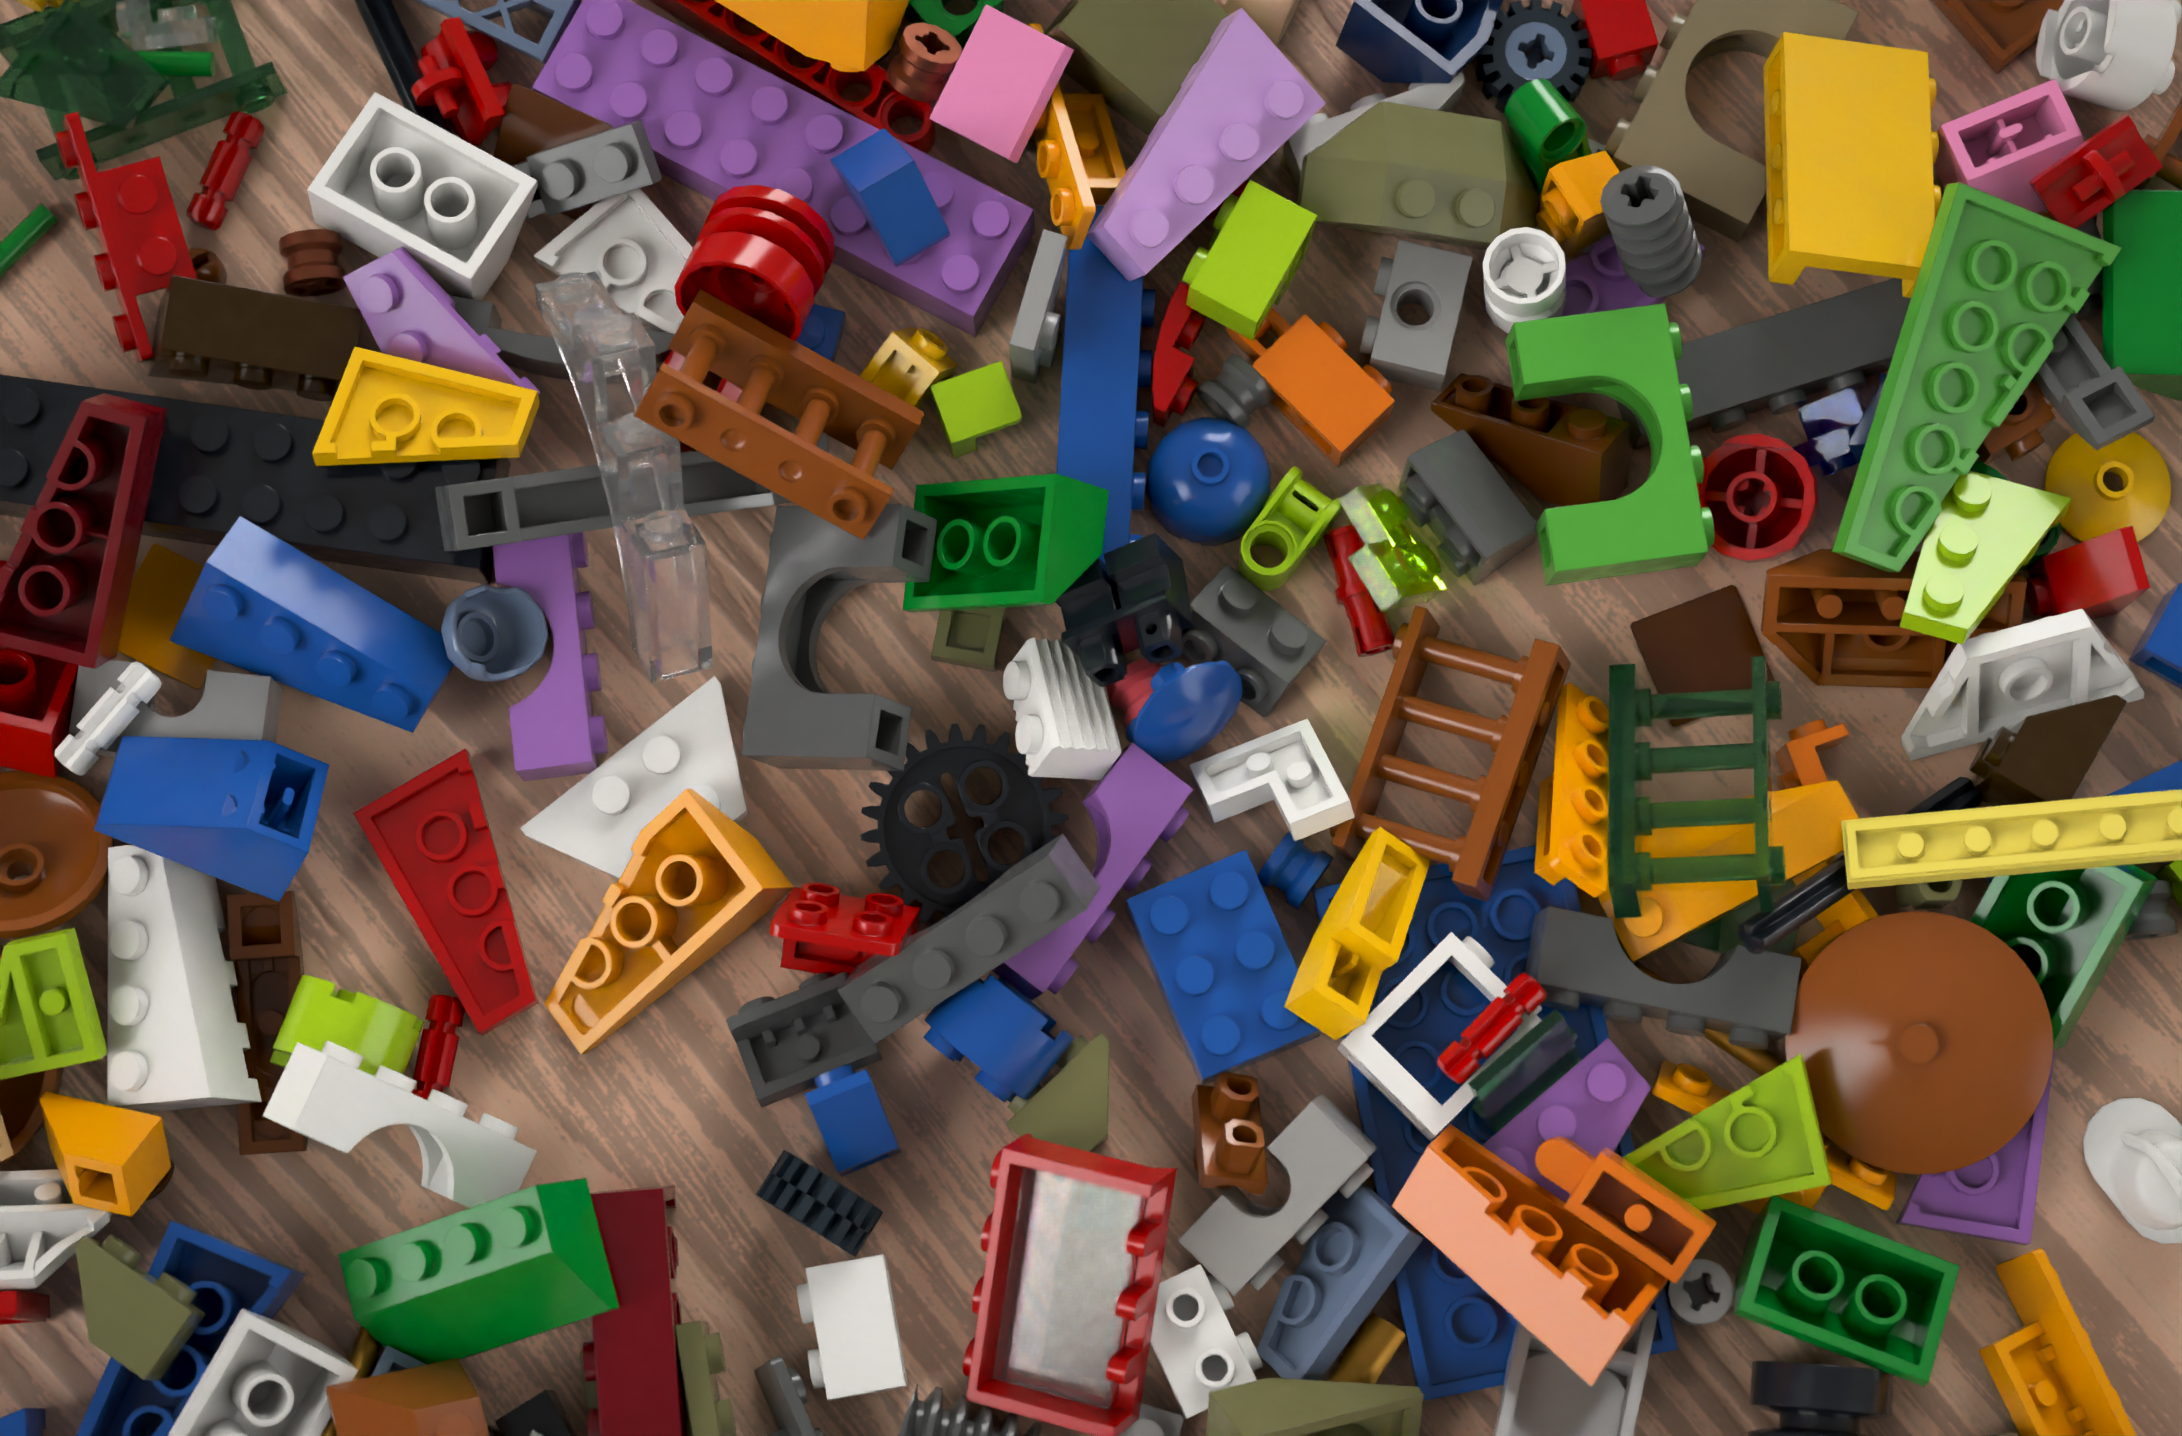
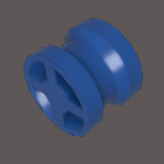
[1257,831,1334,910]

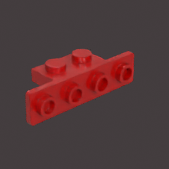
[55,111,197,363]

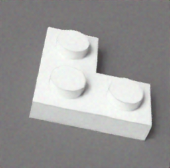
[1189,718,1355,841]

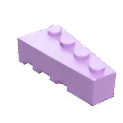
[1087,7,1326,282]

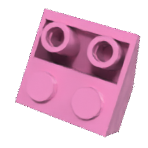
[1934,79,2083,213]

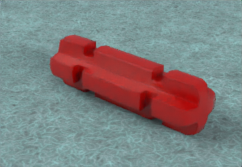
[186,111,265,231]
[1437,972,1547,1084]
[411,994,465,1100]

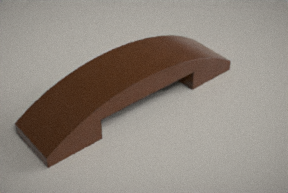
[227,891,308,1155]

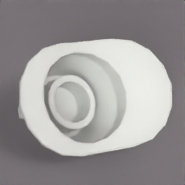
[2083,1098,2182,1244]

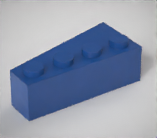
[169,516,454,733]
[76,1221,307,1436]

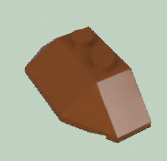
[1761,549,2027,689]

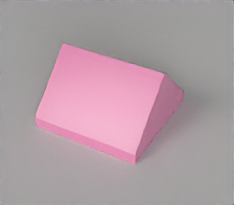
[929,4,1074,163]

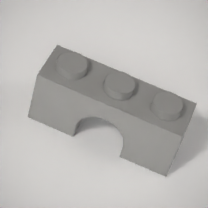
[69,660,283,757]
[1178,1093,1378,1296]

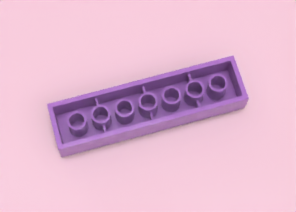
[532,0,1035,337]

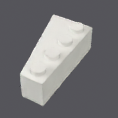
[107,845,262,1111]

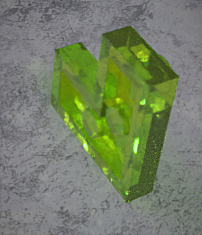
[1338,483,1447,612]

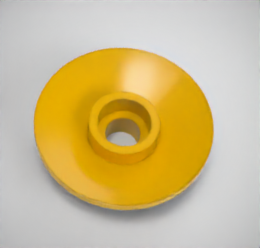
[2044,432,2171,543]

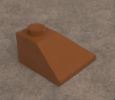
[326,1358,490,1436]

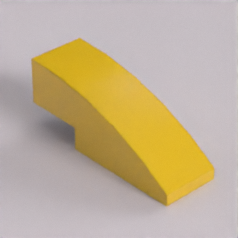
[1284,827,1431,1041]

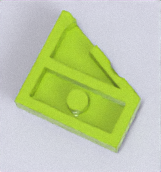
[0,927,108,1080]

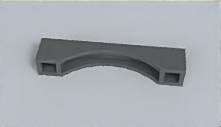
[435,433,829,551]

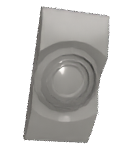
[1492,1309,1658,1436]

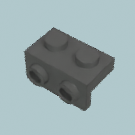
[1181,564,1327,717]
[726,972,882,1107]

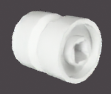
[1482,227,1566,333]

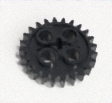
[860,723,1069,924]

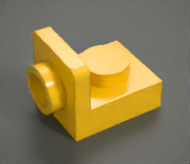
[860,326,958,409]

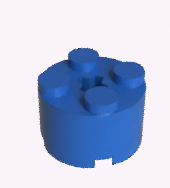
[923,974,1075,1102]

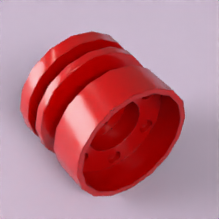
[675,185,835,341]

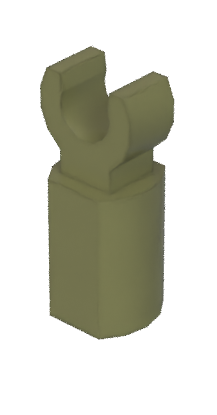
[1896,879,1962,909]

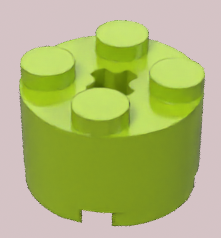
[270,974,424,1076]

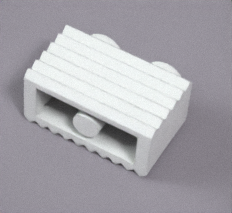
[1003,637,1122,780]

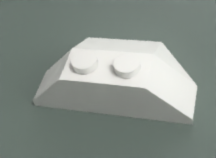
[0,1169,112,1290]

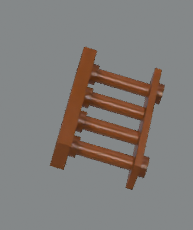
[634,289,925,541]
[1330,605,1571,902]

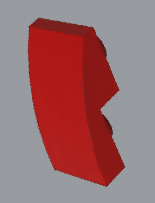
[1152,282,1206,428]

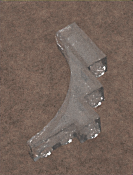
[535,271,713,683]

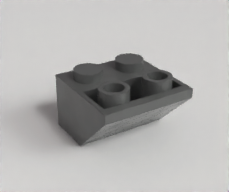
[1398,429,1537,586]

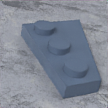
[1257,1182,1424,1381]

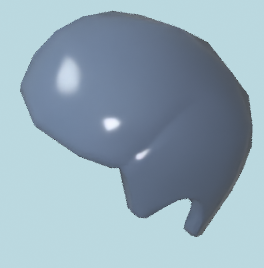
[441,585,549,682]

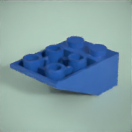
[94,736,329,902]

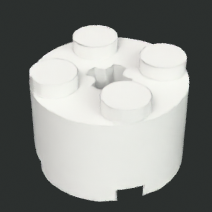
[2036,0,2182,111]

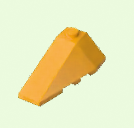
[715,0,909,72]
[1598,780,1860,962]
[544,789,794,1054]

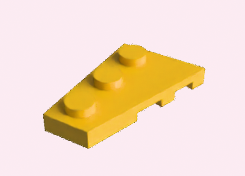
[312,347,540,466]

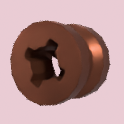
[887,23,962,102]
[278,229,346,296]

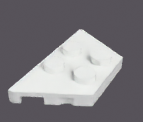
[1901,609,2145,761]
[520,676,749,879]

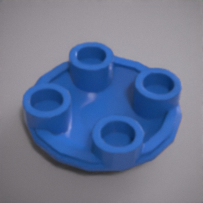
[1125,660,1243,763]

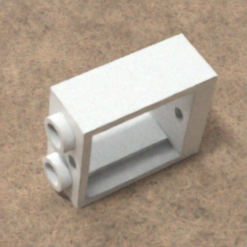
[1337,932,1546,1141]

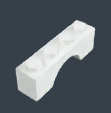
[263,1040,537,1208]

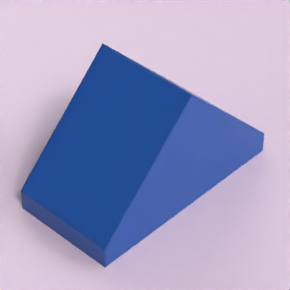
[830,128,950,267]

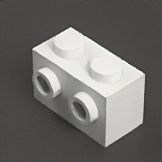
[1150,1264,1263,1419]

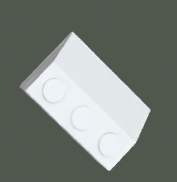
[307,92,538,301]
[168,1309,358,1436]

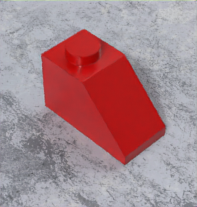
[2026,526,2150,620]

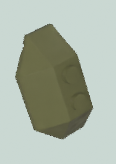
[1297,101,1540,250]

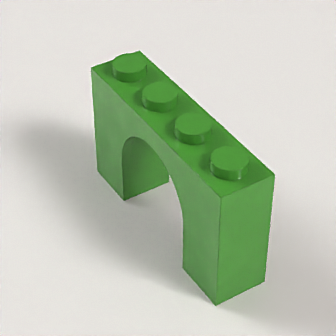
[1505,303,1715,586]

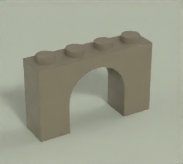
[1604,0,1859,243]

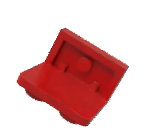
[769,882,920,975]

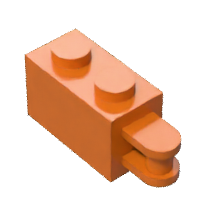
[1225,307,1395,467]
[1535,1137,1717,1284]

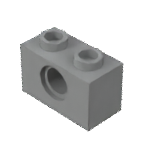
[1359,239,1473,391]

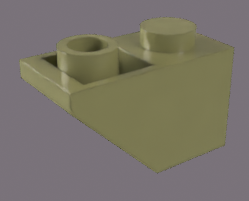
[1006,1032,1109,1184]
[75,1234,206,1381]

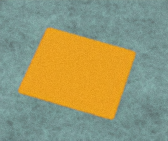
[118,544,216,689]

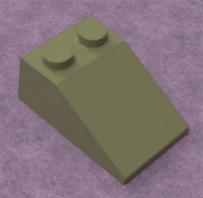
[1206,1378,1424,1436]

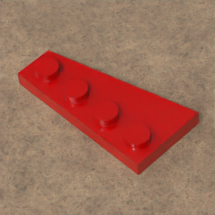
[353,748,539,1036]

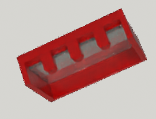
[963,1133,1177,1436]

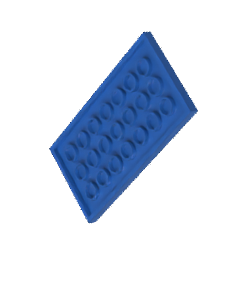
[1312,845,1678,1401]

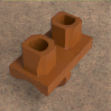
[1191,1072,1268,1195]

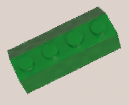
[338,1178,619,1364]

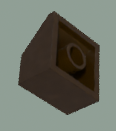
[1969,695,2127,807]

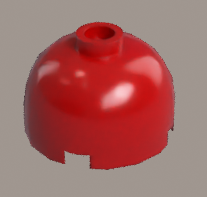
[1697,433,1820,563]

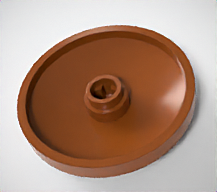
[1785,911,2053,1174]

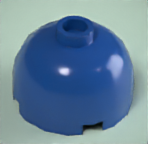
[1146,417,1271,547]

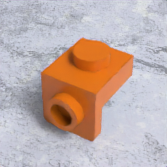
[1775,719,1849,790]

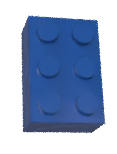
[1126,850,1322,1085]

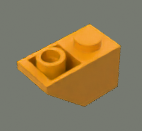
[1535,150,1620,258]
[39,1091,171,1217]

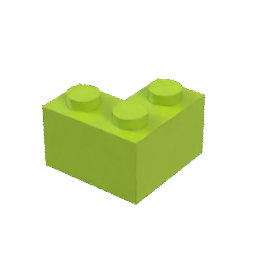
[1182,180,1318,341]

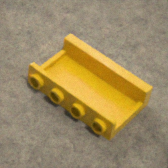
[1763,32,1941,298]

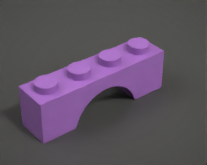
[492,532,608,781]
[992,742,1193,1000]

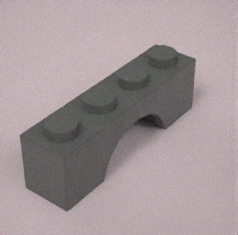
[838,834,1100,1044]
[1525,906,1802,1049]

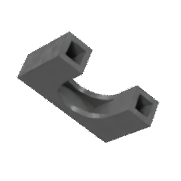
[741,503,937,771]

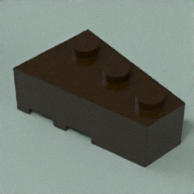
[149,275,363,401]

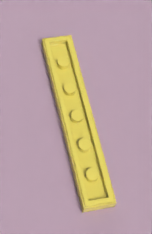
[1841,789,2182,889]

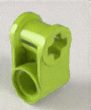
[1237,466,1346,591]

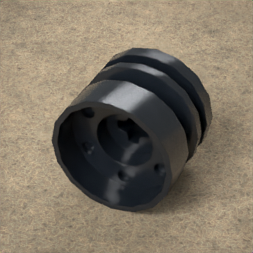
[1748,1361,1893,1436]

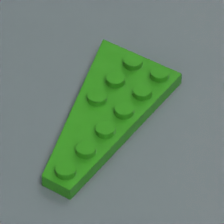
[1832,182,2122,572]

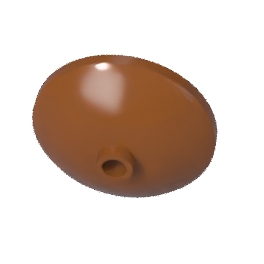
[0,771,114,938]

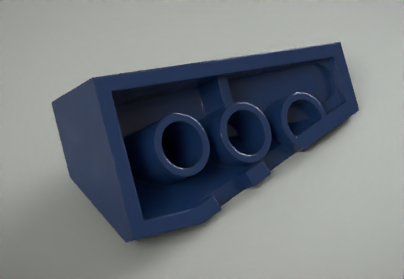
[1336,0,1504,84]

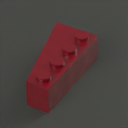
[0,393,167,669]
[583,1185,688,1436]

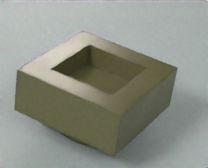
[931,607,1006,672]

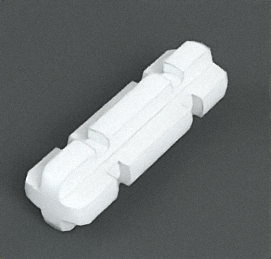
[54,662,162,776]

